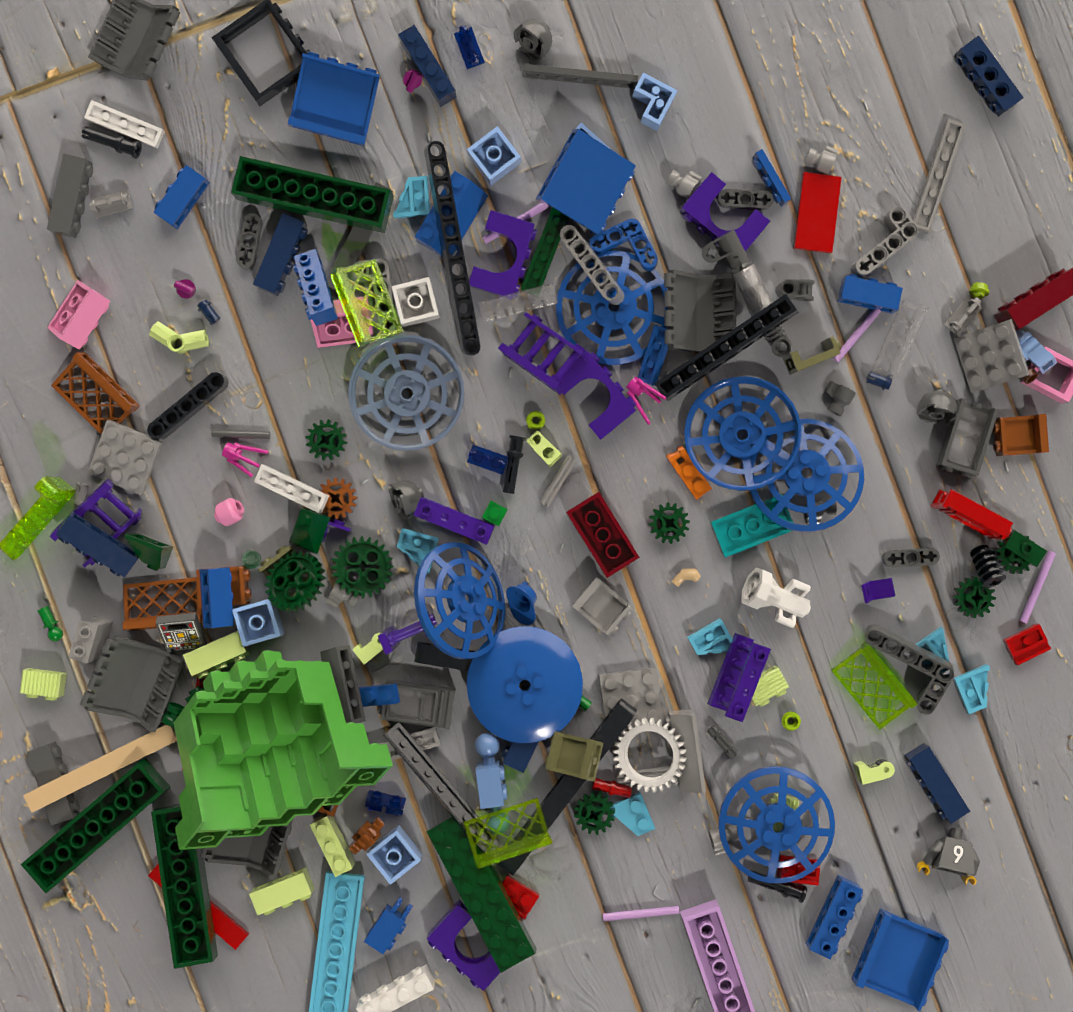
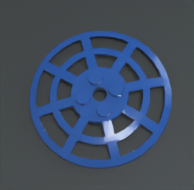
[556,250,668,365]
[684,376,802,491]
[750,419,864,532]
[414,542,505,659]
[718,766,835,883]

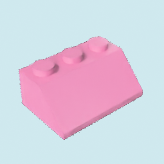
[47,280,110,350]
[311,296,374,348]

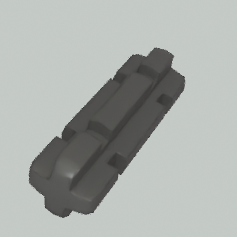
[707,725,738,758]

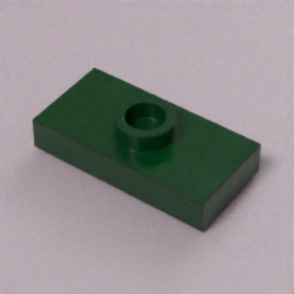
[1002,530,1047,567]

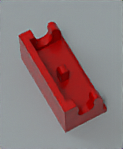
[777,855,820,886]

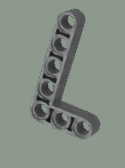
[865,624,954,715]

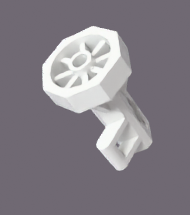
[741,568,811,628]

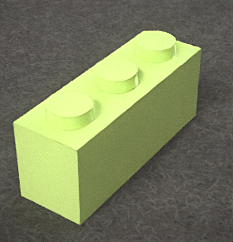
[183,631,249,679]
[310,814,356,877]
[249,867,315,916]

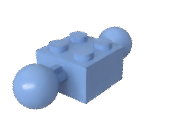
[475,733,510,835]

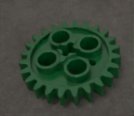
[330,536,394,599]
[264,551,326,613]

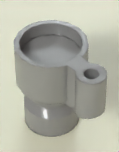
[804,146,838,175]
[666,170,702,199]
[326,583,360,608]
[709,825,739,856]

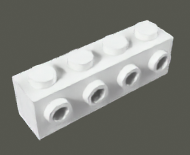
[356,964,435,1012]

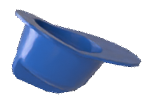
[506,581,537,625]

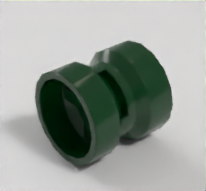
[161,702,185,727]

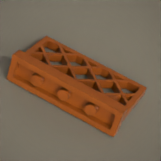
[51,352,140,435]
[122,577,203,631]

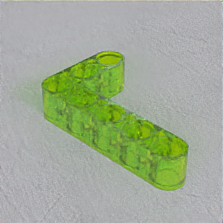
[0,476,76,561]

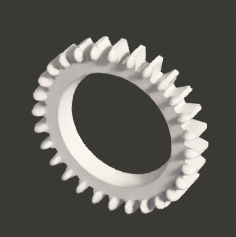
[613,718,687,793]

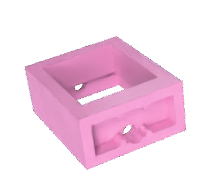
[1021,347,1073,403]

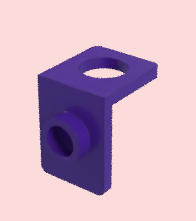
[322,519,352,542]
[861,578,896,603]

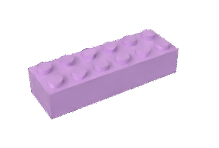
[680,899,755,1012]

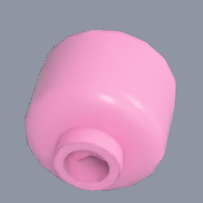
[214,498,244,526]

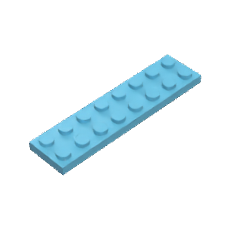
[309,870,365,1012]

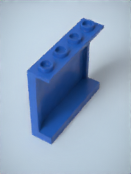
[288,52,380,146]
[536,129,636,235]
[851,908,949,1011]

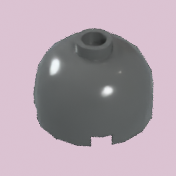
[514,19,553,60]
[917,389,957,424]
[389,480,424,520]

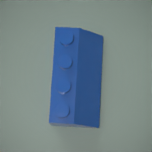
[415,171,488,257]

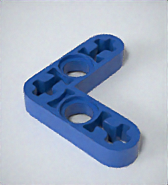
[589,218,658,271]

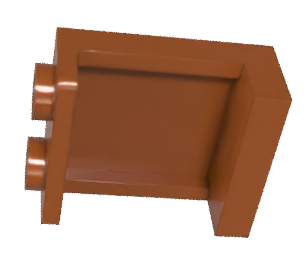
[992,414,1049,456]
[196,566,252,608]

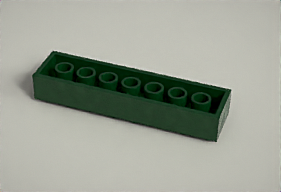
[231,156,394,233]
[20,758,171,893]
[151,804,218,969]
[426,817,537,973]

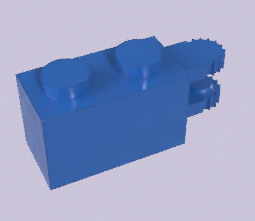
[364,897,413,954]

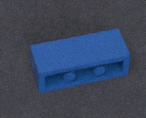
[153,165,210,230]
[837,274,903,314]
[199,567,234,628]

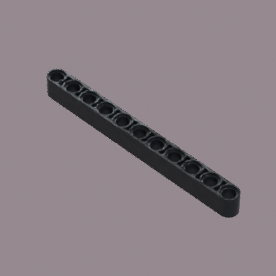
[424,141,481,356]
[497,698,637,876]

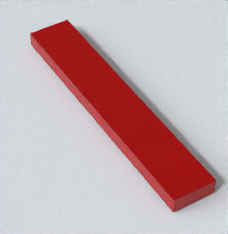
[148,864,249,950]

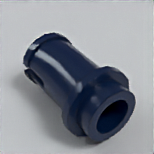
[197,299,221,325]
[866,371,892,391]

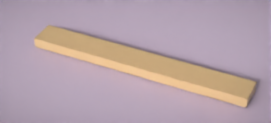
[23,725,177,813]

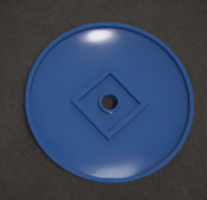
[467,626,583,743]

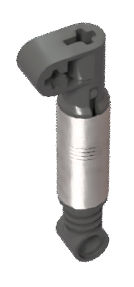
[702,230,792,358]

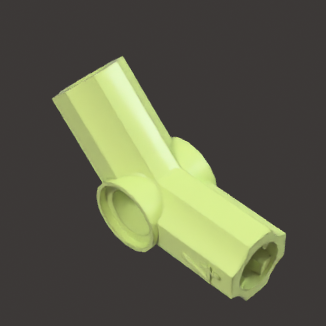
[149,321,209,354]

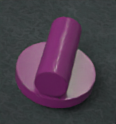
[403,70,422,93]
[174,279,196,299]

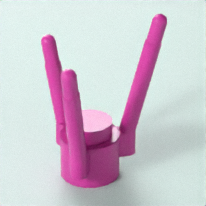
[626,377,666,425]
[222,442,269,477]

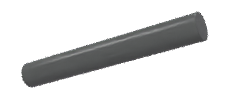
[211,430,271,439]

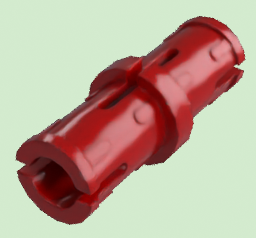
[592,778,632,798]

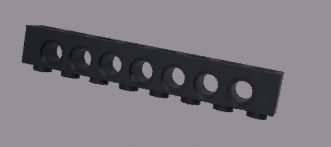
[654,294,799,401]

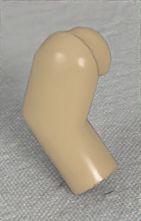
[671,568,701,587]

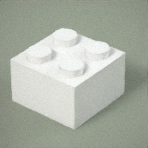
[391,277,440,327]

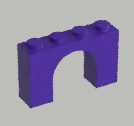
[680,172,770,252]
[469,210,537,300]
[561,351,637,440]
[427,899,501,991]

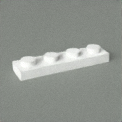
[84,100,165,149]
[254,464,329,513]

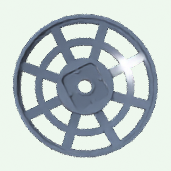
[348,335,465,451]

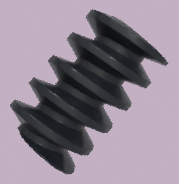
[970,545,1006,588]

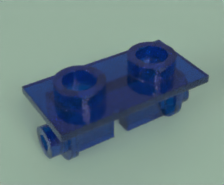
[454,25,485,70]
[467,445,509,475]
[365,790,406,816]

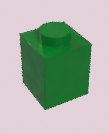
[482,500,508,526]

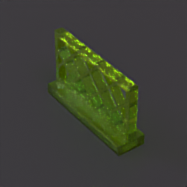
[330,259,404,347]
[831,641,918,730]
[463,798,553,869]

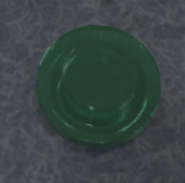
[241,550,261,569]

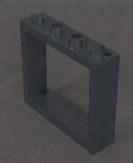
[211,0,311,106]

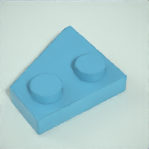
[393,176,430,219]
[397,528,439,574]
[687,618,733,655]
[916,626,950,674]
[953,664,990,714]
[611,792,655,836]

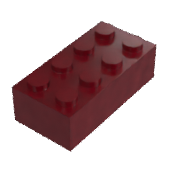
[993,268,1073,331]
[566,492,640,578]

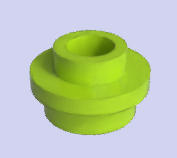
[969,282,989,299]
[526,411,545,430]
[781,711,801,731]

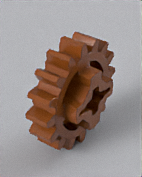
[319,478,358,519]
[348,817,385,855]

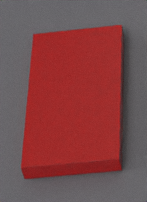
[793,172,842,254]

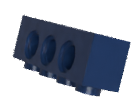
[954,36,1024,117]

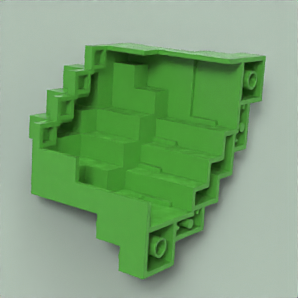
[174,650,393,850]

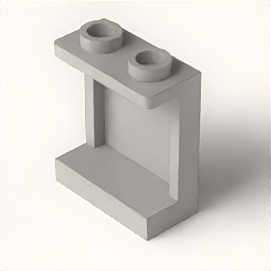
[571,576,632,636]
[69,616,113,663]

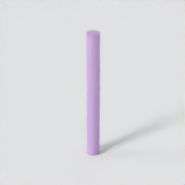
[482,203,550,244]
[832,307,882,363]
[1019,551,1056,624]
[603,906,680,921]

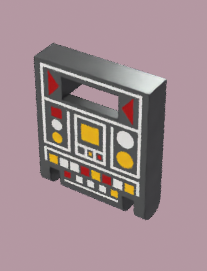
[156,612,207,653]

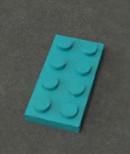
[710,494,793,558]

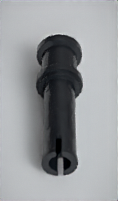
[81,126,142,159]
[502,435,526,494]
[747,870,807,903]

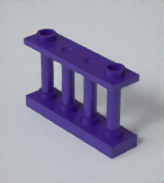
[498,312,589,395]
[49,479,142,568]
[414,497,495,545]
[378,611,437,655]
[707,633,771,722]

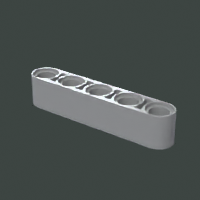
[560,225,624,305]

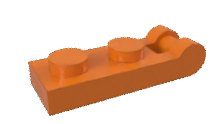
[666,445,712,500]

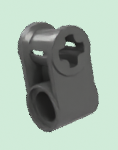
[776,279,815,301]

